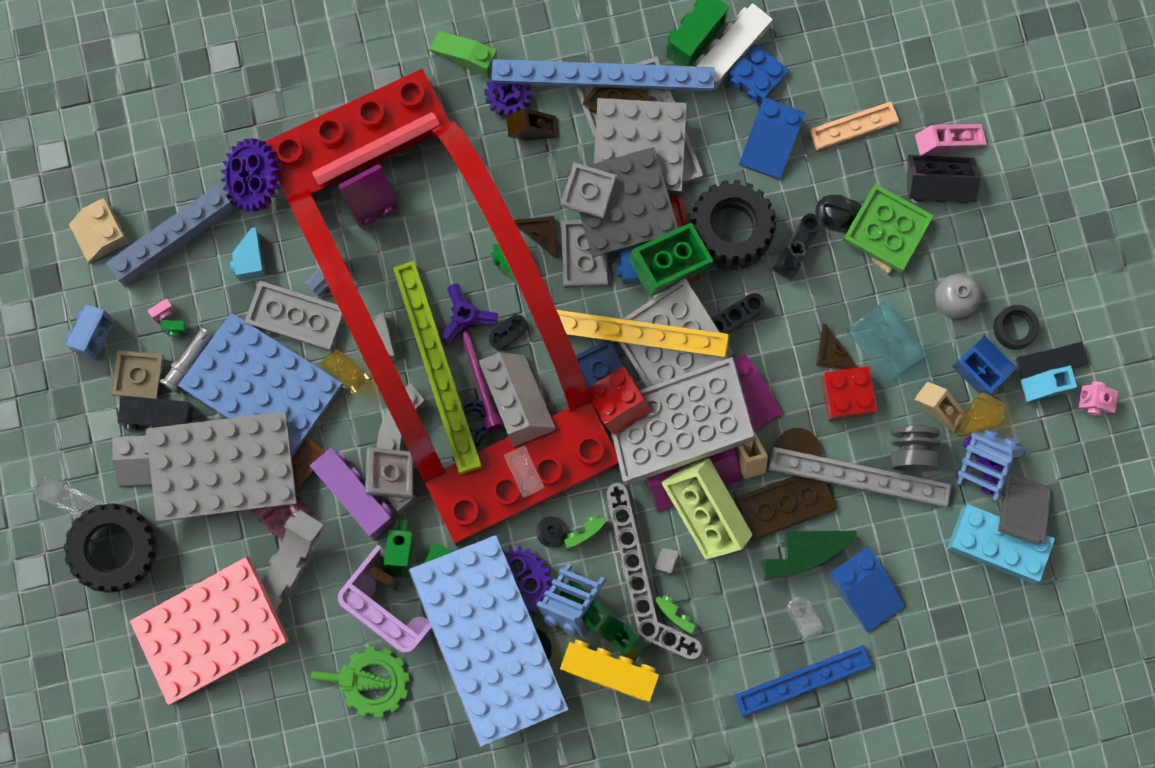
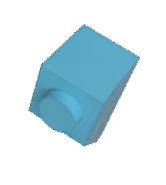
[230,227,266,280]

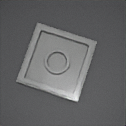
[560,162,617,219]
[365,447,413,499]

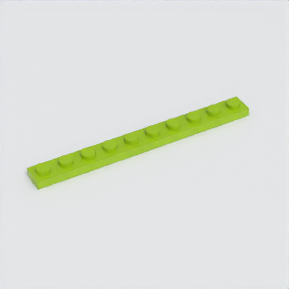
[393,261,482,475]

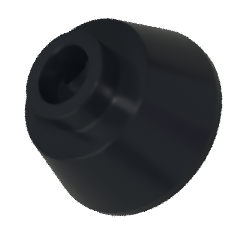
[536,516,567,548]

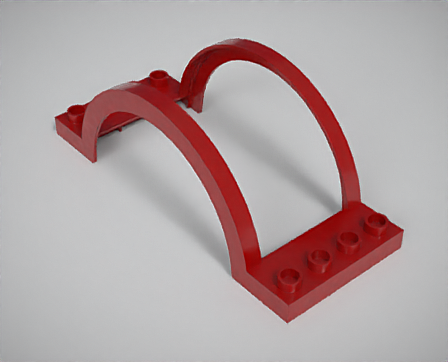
[266,69,619,546]

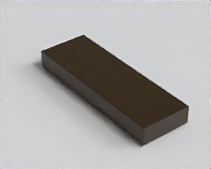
[369,567,400,591]

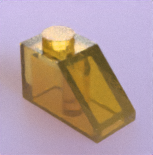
[320,348,368,394]
[956,392,1007,436]

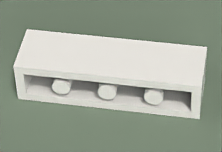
[695,3,773,90]

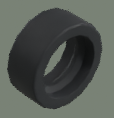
[993,305,1039,349]

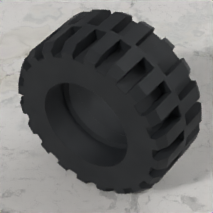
[690,180,776,270]
[64,503,157,593]

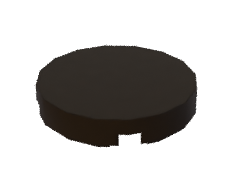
[775,428,820,457]

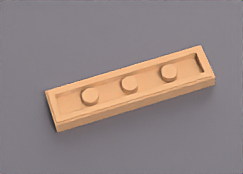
[809,102,899,152]

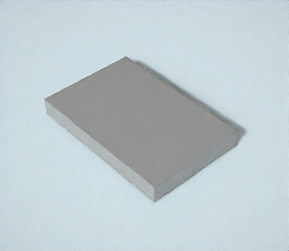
[561,220,608,287]

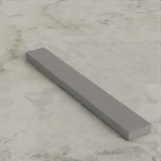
[768,447,951,508]

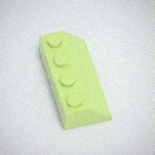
[662,458,752,560]

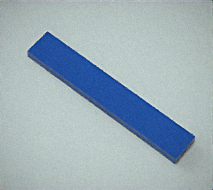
[734,645,873,717]

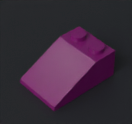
[339,164,398,227]
[734,353,782,432]

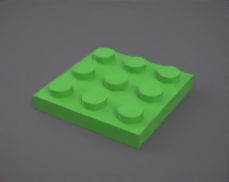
[842,184,934,273]

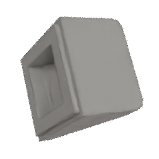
[654,548,680,575]

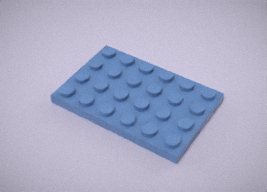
[178,313,343,457]

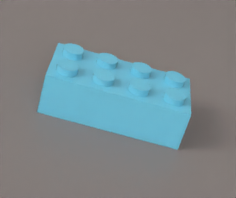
[946,504,1055,584]

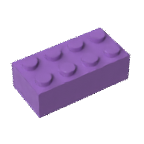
[309,448,395,541]

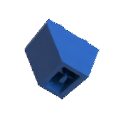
[952,336,1017,399]

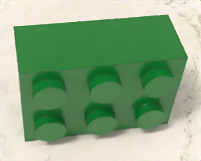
[666,0,730,66]
[628,223,713,298]

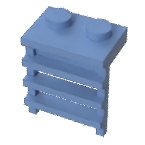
[957,429,1026,501]
[537,563,606,638]

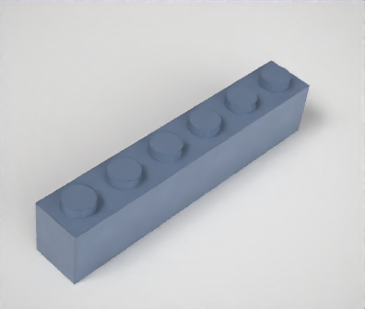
[106,185,234,287]

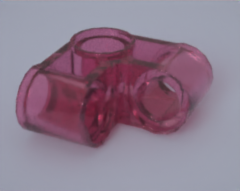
[250,496,312,539]

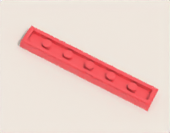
[312,112,439,185]

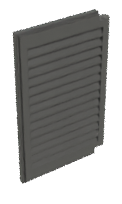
[998,473,1051,545]

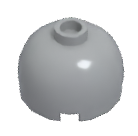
[935,273,981,319]

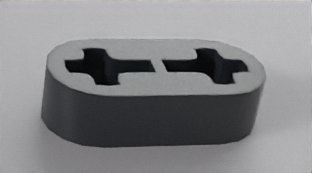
[489,315,527,350]

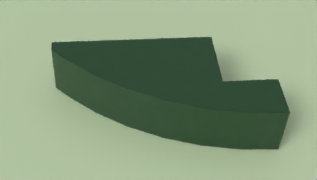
[762,531,857,580]
[558,580,649,661]

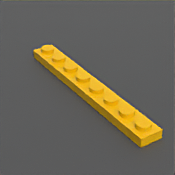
[557,310,730,357]

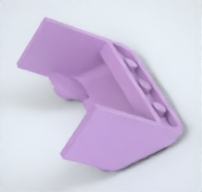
[338,545,433,654]

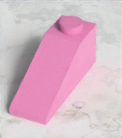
[915,124,987,156]

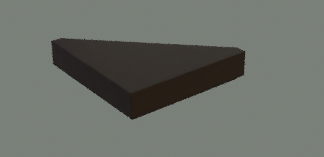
[514,216,558,258]
[816,323,859,370]

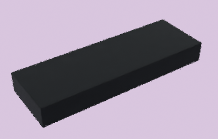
[1016,342,1088,380]

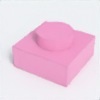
[147,298,176,322]

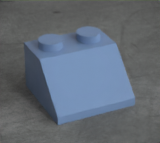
[65,305,115,361]

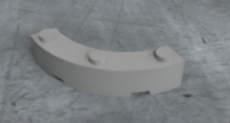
[377,383,426,514]
[261,510,324,615]

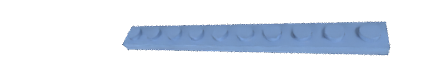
[492,59,714,91]

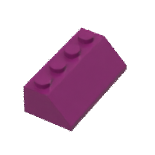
[644,448,742,512]

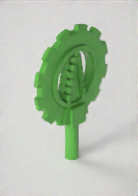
[311,647,409,718]

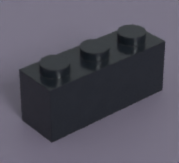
[117,396,194,431]

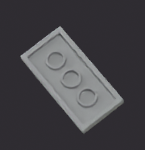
[245,281,343,351]

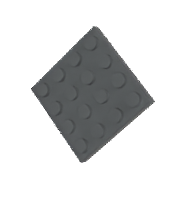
[568,147,678,258]

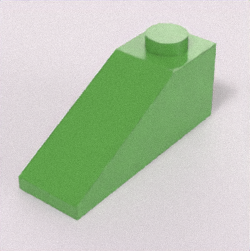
[429,31,497,78]

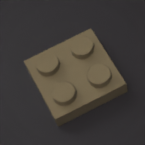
[111,350,164,399]

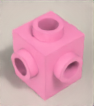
[1079,382,1118,416]

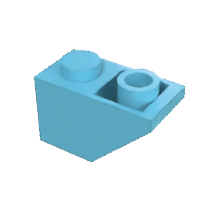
[1020,365,1077,402]

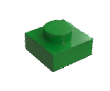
[161,320,189,338]

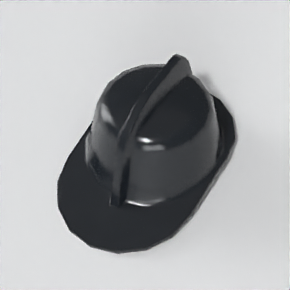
[815,195,862,233]

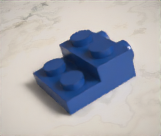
[727,43,789,104]

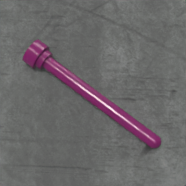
[461,330,504,432]

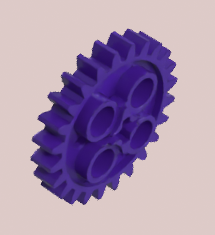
[221,138,282,211]
[501,545,552,614]

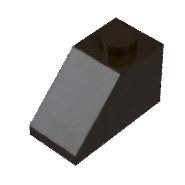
[507,108,558,141]

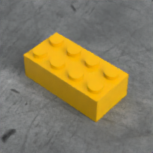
[560,640,659,703]

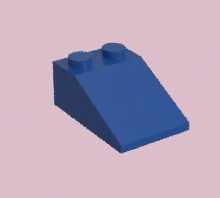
[739,97,806,180]
[827,547,905,632]

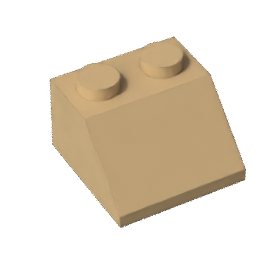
[69,198,129,263]

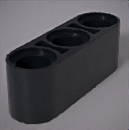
[712,293,765,334]

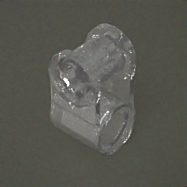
[787,597,825,643]

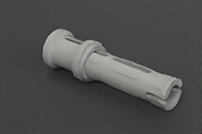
[160,328,213,393]

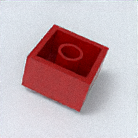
[587,366,652,435]
[821,366,877,421]

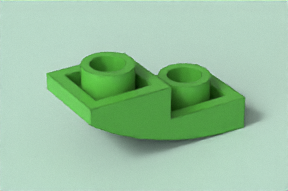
[564,515,607,551]
[655,595,696,635]

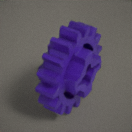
[484,76,532,118]

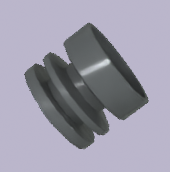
[891,424,940,472]

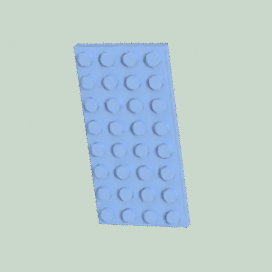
[409,535,568,747]

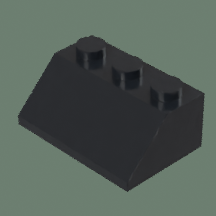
[907,155,980,203]

